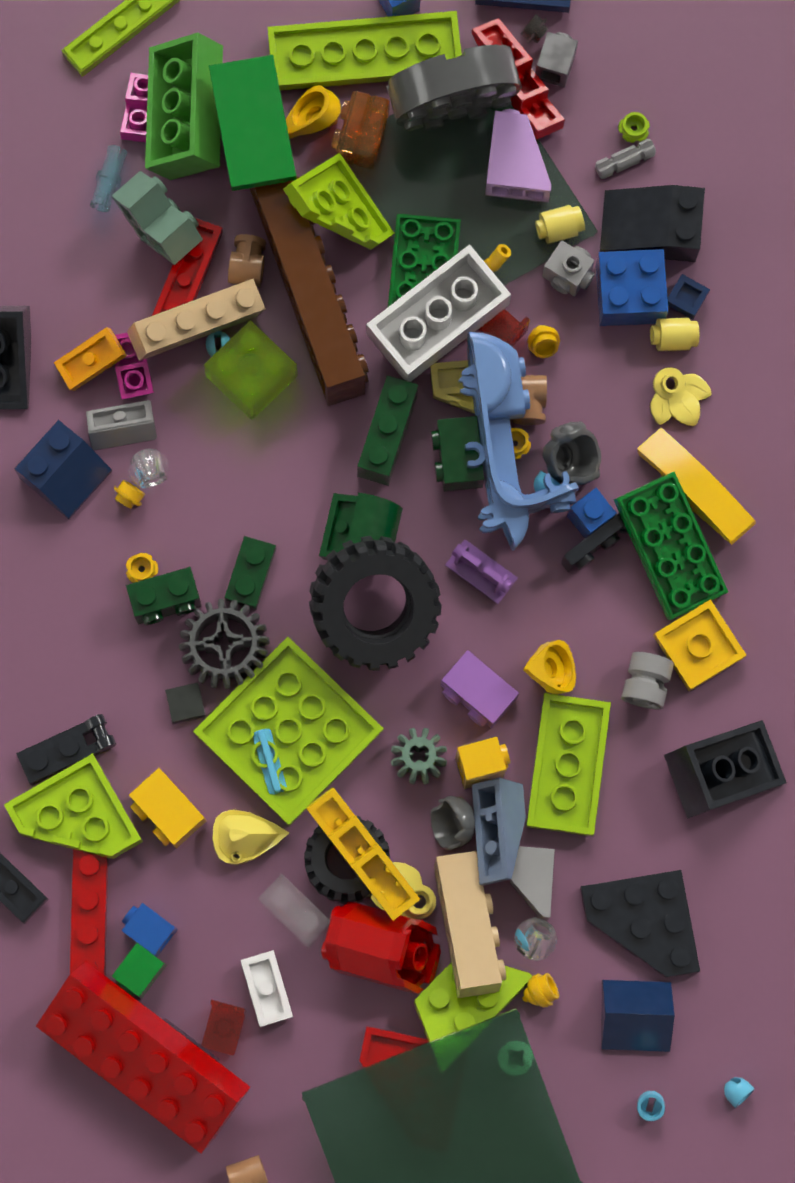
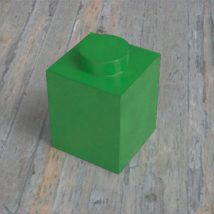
[112,943,167,999]

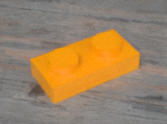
[54,327,127,391]

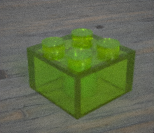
[204,320,298,420]

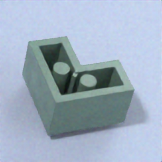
[112,171,203,265]

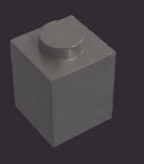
[536,32,578,88]

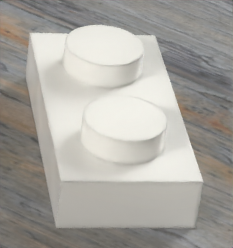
[241,950,293,1027]

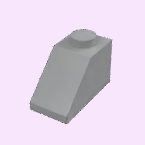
[510,846,555,920]

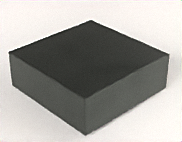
[165,682,206,724]

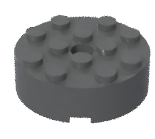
[387,45,522,131]

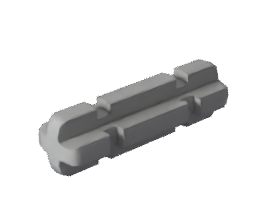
[595,139,656,179]

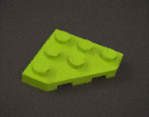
[283,153,395,250]
[4,754,143,859]

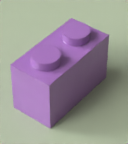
[441,650,519,729]

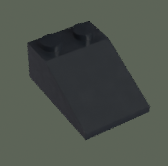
[599,185,705,262]
[0,306,31,409]
[664,720,787,819]

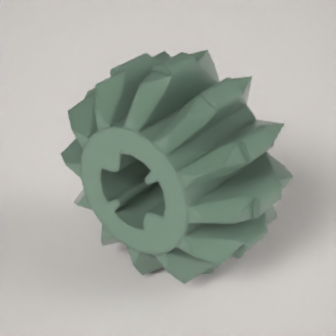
[391,728,447,785]

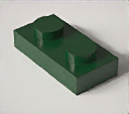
[224,536,276,610]

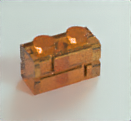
[332,91,390,169]

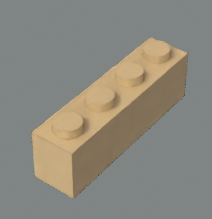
[127,279,266,361]
[434,851,506,998]

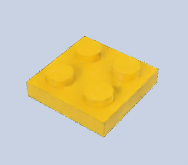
[653,599,747,692]

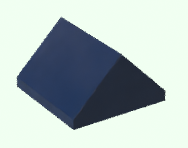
[601,980,675,1052]

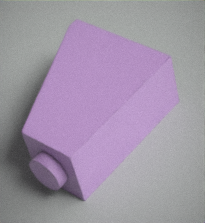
[485,109,551,203]

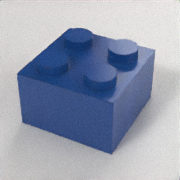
[595,249,668,326]

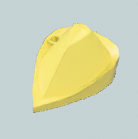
[212,810,289,865]

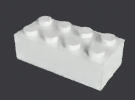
[366,244,511,382]

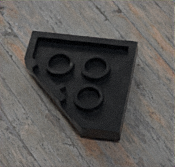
[580,870,700,978]

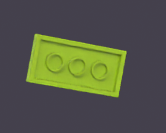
[526,693,611,837]

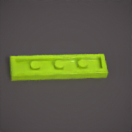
[61,0,180,77]

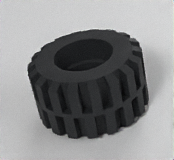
[304,816,390,904]

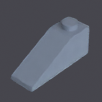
[472,777,526,885]

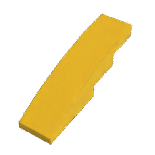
[637,428,756,545]
[306,787,420,921]

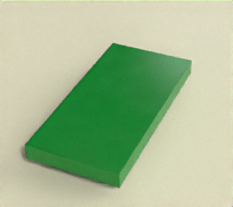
[209,55,297,191]
[388,214,461,307]
[613,472,728,620]

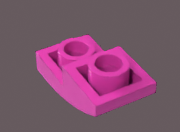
[120,73,148,143]
[115,332,154,400]

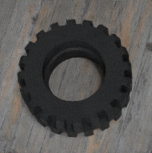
[309,536,442,671]

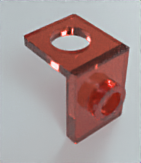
[478,309,530,347]
[201,1000,247,1056]

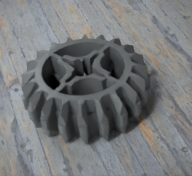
[179,599,270,689]

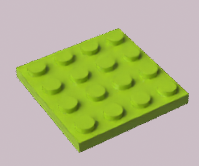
[193,637,384,827]

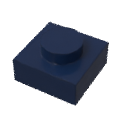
[667,274,710,320]

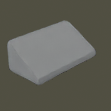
[86,400,157,450]

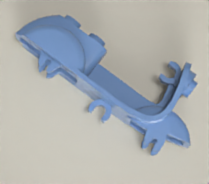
[458,332,579,551]

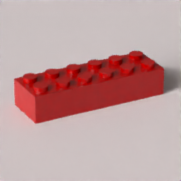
[36,961,251,1154]

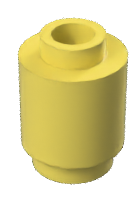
[535,205,585,244]
[650,318,700,351]

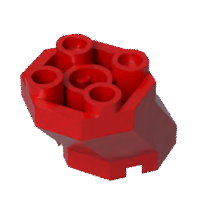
[321,902,441,994]

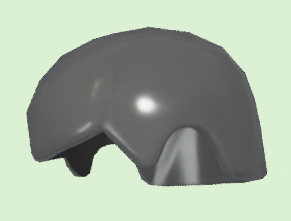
[430,796,475,850]

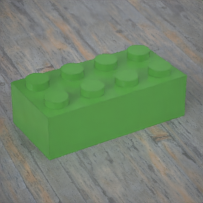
[145,32,223,180]

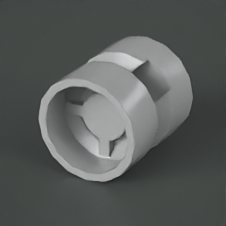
[621,652,674,710]

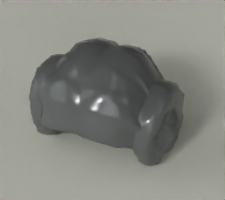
[542,421,601,486]

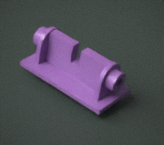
[445,539,518,604]

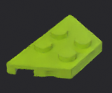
[414,963,532,1073]

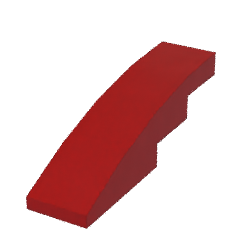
[472,18,565,139]

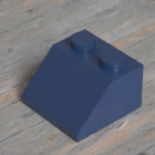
[14,419,112,519]

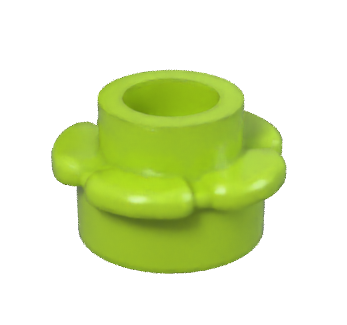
[618,112,650,143]

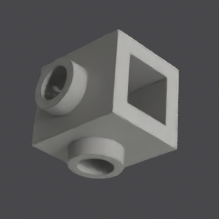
[542,240,595,297]

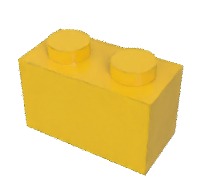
[455,737,510,789]
[129,768,207,849]

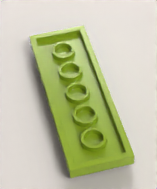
[267,11,462,91]

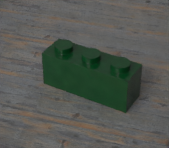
[357,375,418,486]

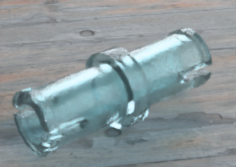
[90,145,128,212]

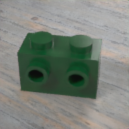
[431,416,484,492]
[126,567,202,625]

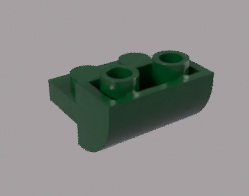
[319,493,403,560]

